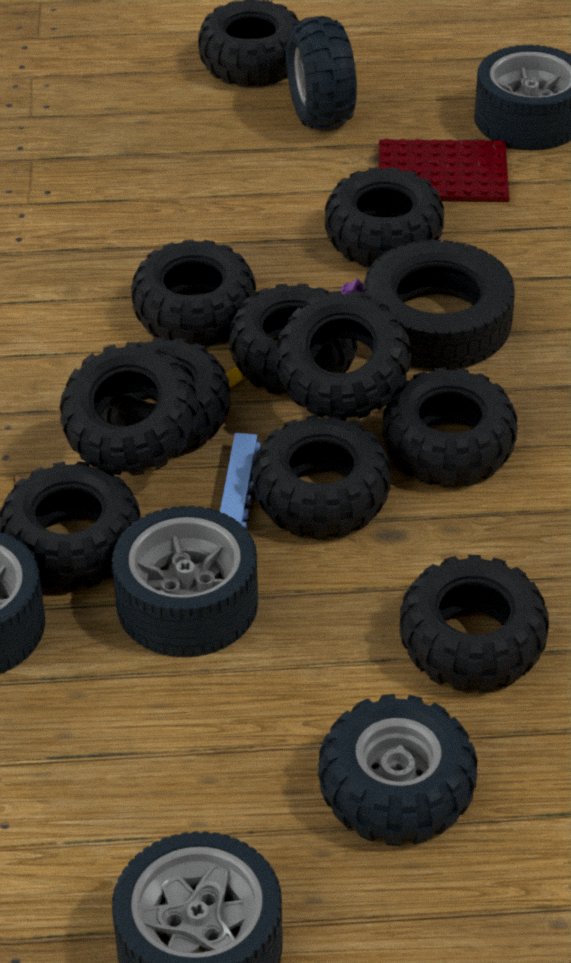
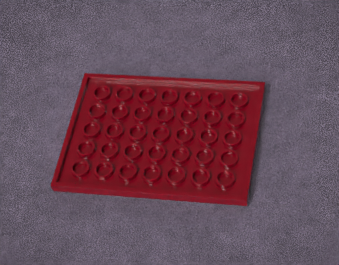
[379,139,509,202]

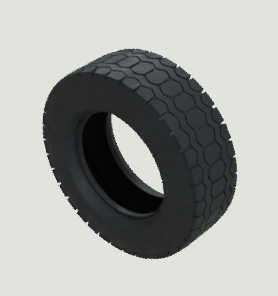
[363,240,515,369]

